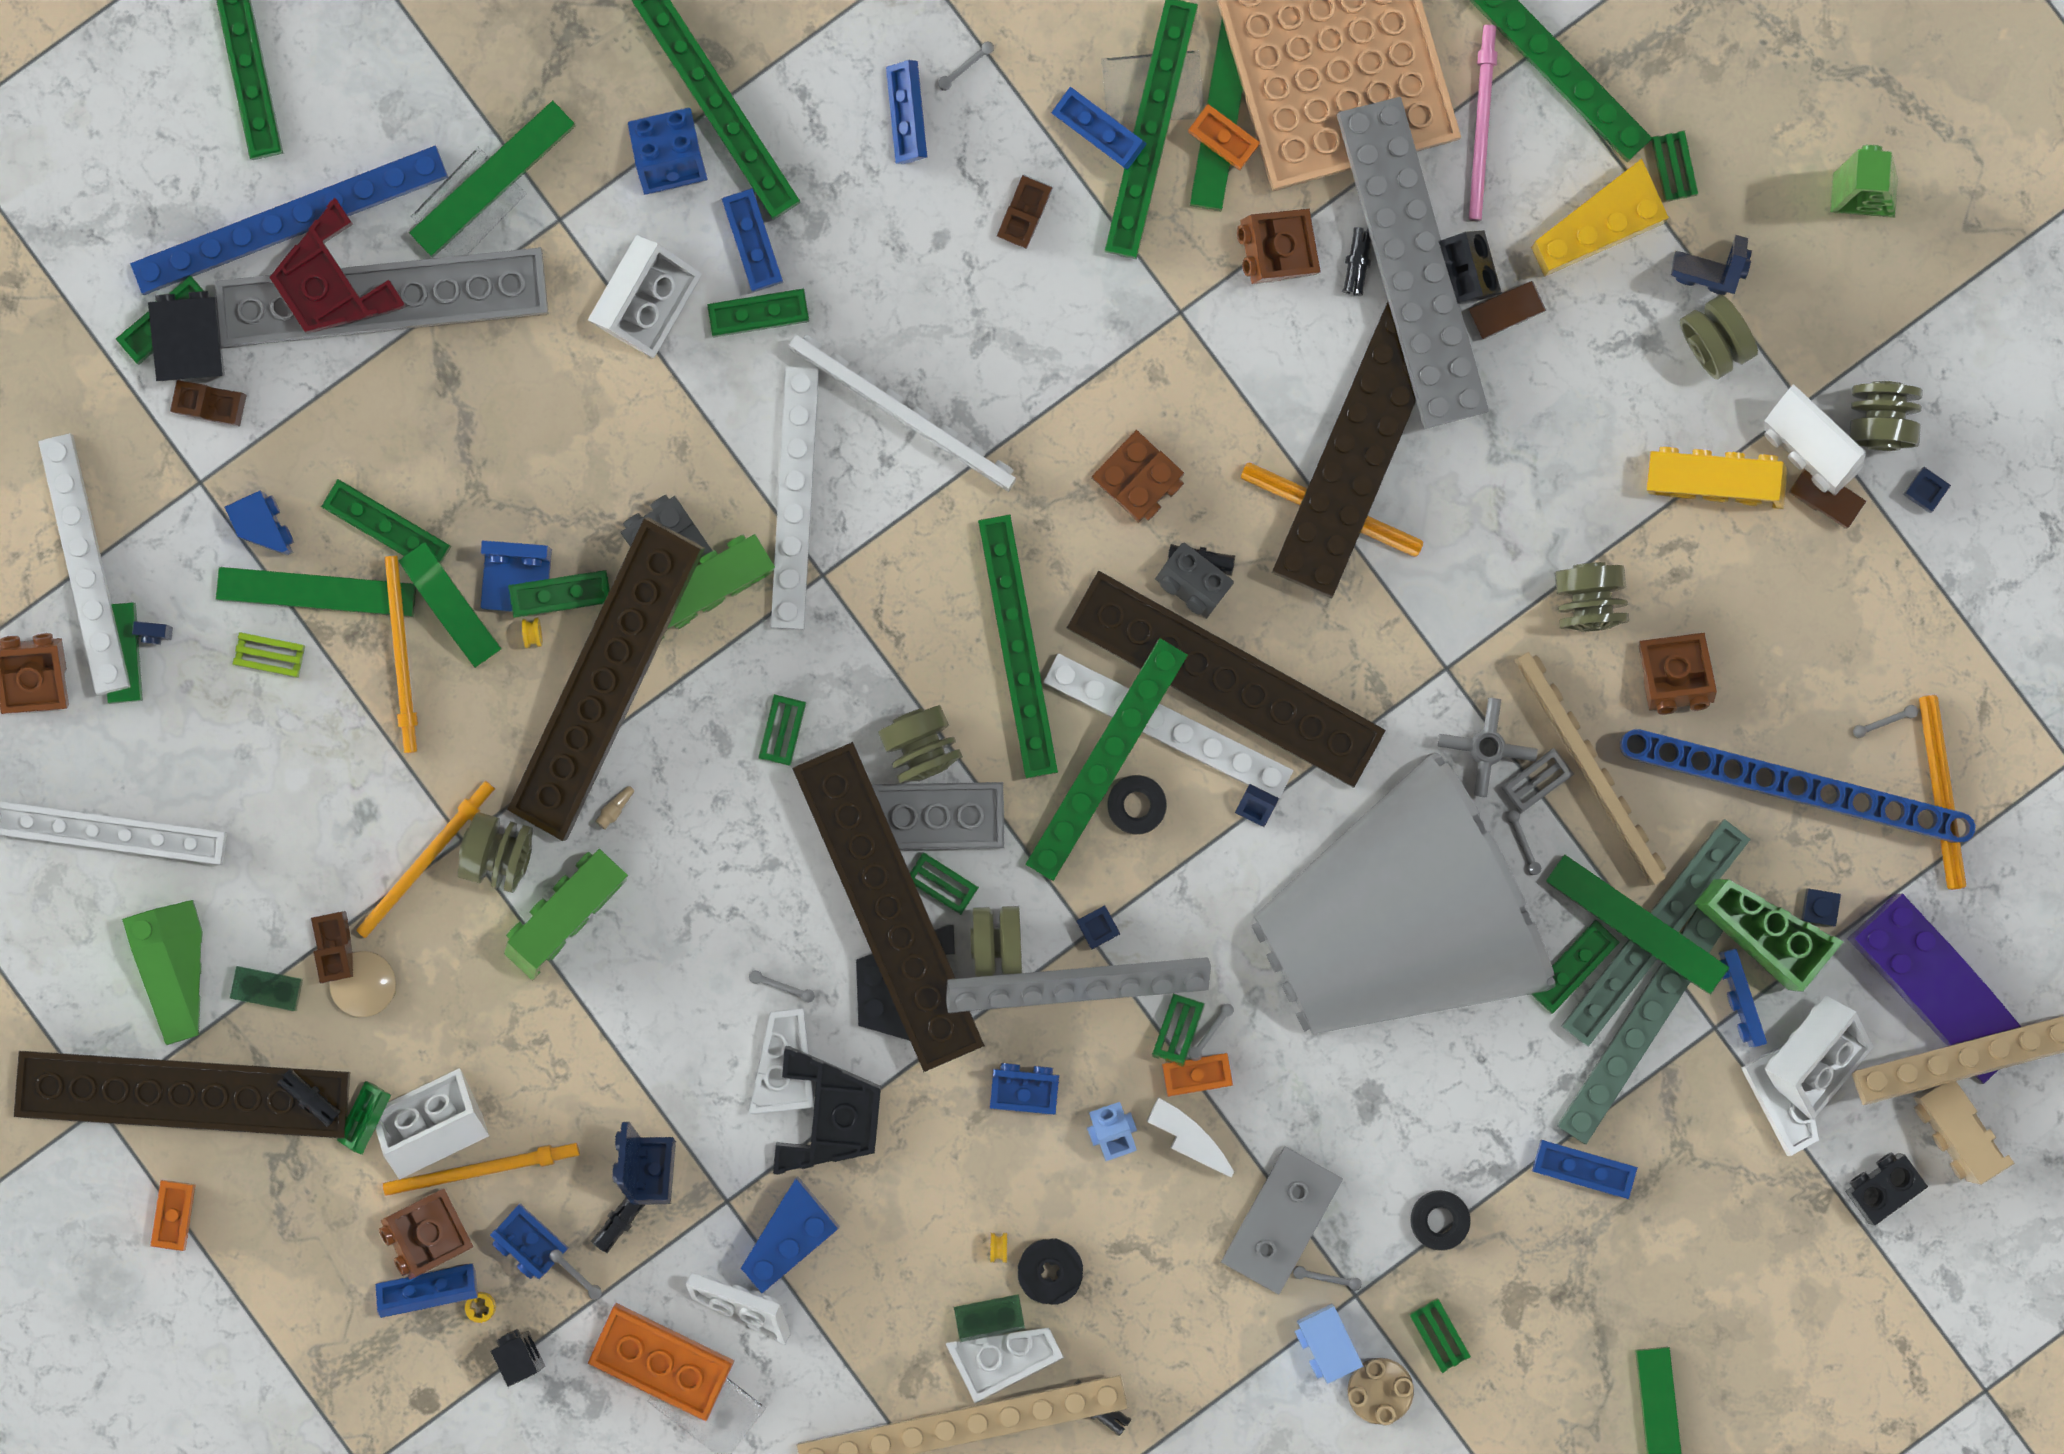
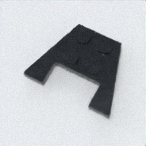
[856,925,955,1041]
[773,1046,881,1175]

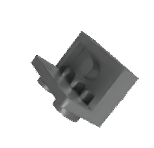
[1155,543,1234,619]

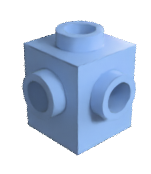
[1087,1102,1137,1161]

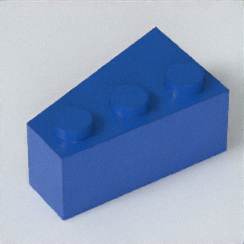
[741,1176,840,1293]

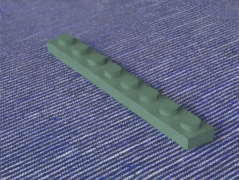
[1561,819,1751,1047]
[1557,908,1723,1144]

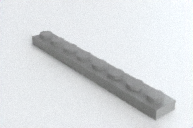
[946,957,1211,1013]

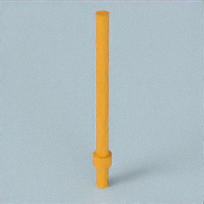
[384,555,418,753]
[356,780,495,938]
[383,1143,580,1196]

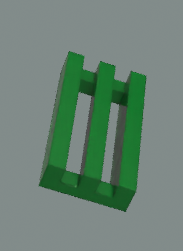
[1651,130,1698,202]
[758,694,806,766]
[910,852,979,915]
[1152,993,1205,1067]
[337,1081,391,1155]
[1409,1298,1471,1373]

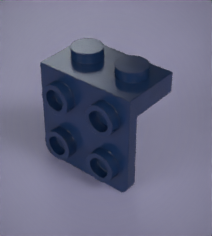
[1671,235,1752,295]
[612,1122,676,1205]

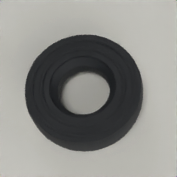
[1107,775,1167,834]
[1410,1190,1471,1251]

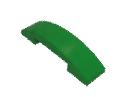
[398,542,502,668]

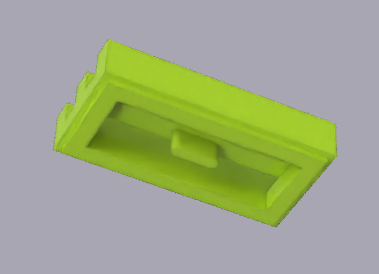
[232,632,305,678]

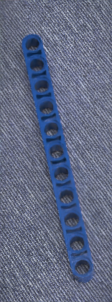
[1620,729,1976,843]

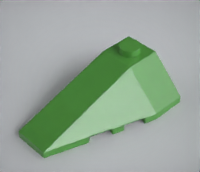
[122,900,203,1045]

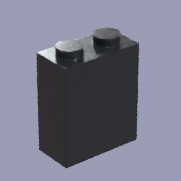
[148,291,225,381]

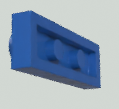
[886,60,927,164]
[1051,86,1147,170]
[721,188,783,293]
[1719,949,1767,1048]
[1532,1140,1638,1199]
[375,1263,478,1318]

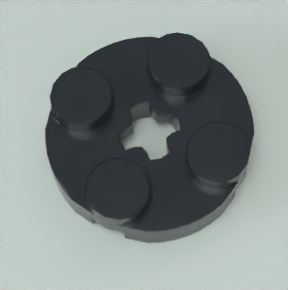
[1018,1238,1083,1305]

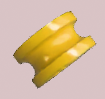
[522,617,543,648]
[990,1233,1007,1263]
[465,1292,496,1323]

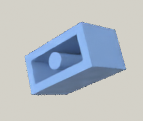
[1294,1304,1363,1384]

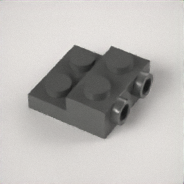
[620,495,713,558]

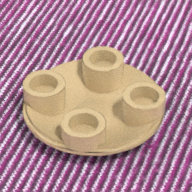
[330,951,396,1017]
[1347,1358,1414,1425]

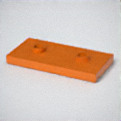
[587,1303,735,1421]

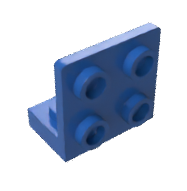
[628,108,708,195]
[481,540,552,614]

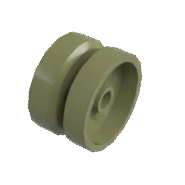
[1680,295,1758,380]
[970,906,1022,977]

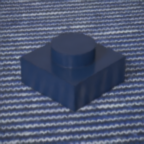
[1903,467,1951,513]
[132,621,173,645]
[1235,784,1279,827]
[1801,888,1841,926]
[1076,905,1120,950]

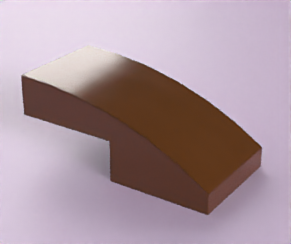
[997,174,1053,249]
[1469,281,1546,339]
[170,380,247,427]
[1789,469,1866,529]
[311,911,353,984]

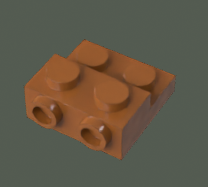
[1237,208,1321,284]
[1091,429,1184,523]
[1638,632,1717,715]
[0,633,69,714]
[379,1188,474,1280]

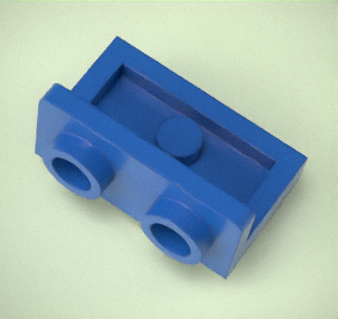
[990,1063,1059,1115]
[490,1203,569,1279]

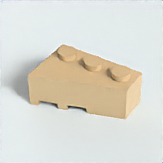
[1913,1081,2015,1185]

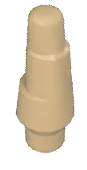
[595,786,634,830]

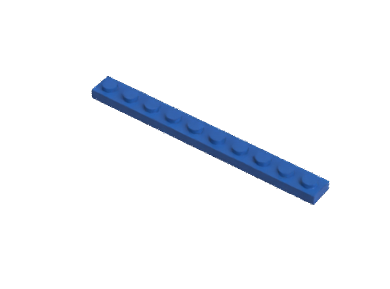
[130,145,449,295]

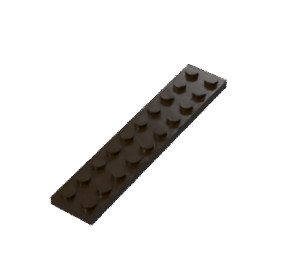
[1271,301,1416,599]
[507,517,705,841]
[1066,570,1386,788]
[792,742,985,1072]
[14,1051,351,1138]

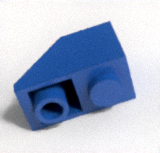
[224,490,294,555]

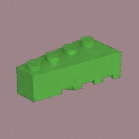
[1830,145,1898,217]
[662,534,775,639]
[504,848,628,981]
[1694,879,1844,992]

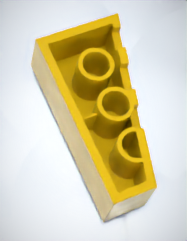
[1531,158,1669,277]
[1647,447,1788,509]

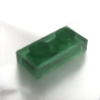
[230,966,303,1011]
[954,1294,1025,1342]

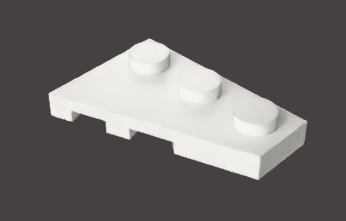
[748,1008,814,1115]
[1741,1044,1819,1156]
[686,1273,790,1345]
[945,1327,1064,1403]

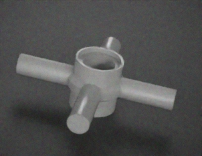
[1438,698,1538,797]

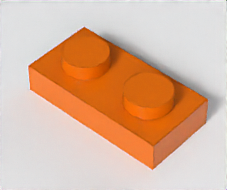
[1188,104,1260,171]
[1162,1053,1233,1097]
[150,1180,196,1251]

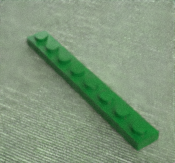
[632,0,801,220]
[1105,0,1198,260]
[1469,0,1652,163]
[978,514,1058,779]
[1025,638,1188,881]

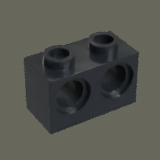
[1439,230,1502,304]
[1845,1152,1928,1226]
[491,1329,545,1387]

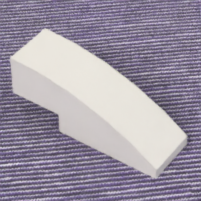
[1147,1097,1234,1177]

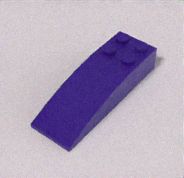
[1847,893,2021,1084]

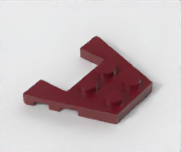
[269,198,406,334]

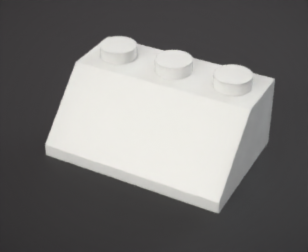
[588,235,702,358]
[1764,384,1865,496]
[1765,996,1874,1120]
[375,1068,489,1179]

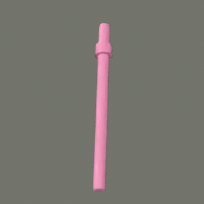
[1469,25,1498,221]

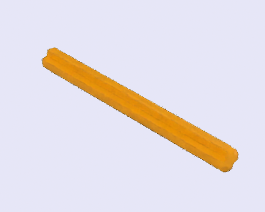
[1241,463,1423,557]
[1919,695,1966,890]

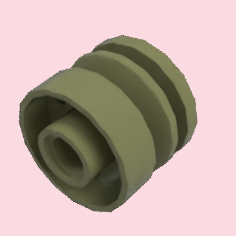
[1849,381,1923,451]
[1555,562,1629,632]
[878,705,963,784]
[458,812,533,893]

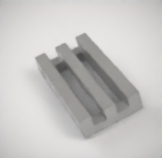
[1501,748,1574,814]

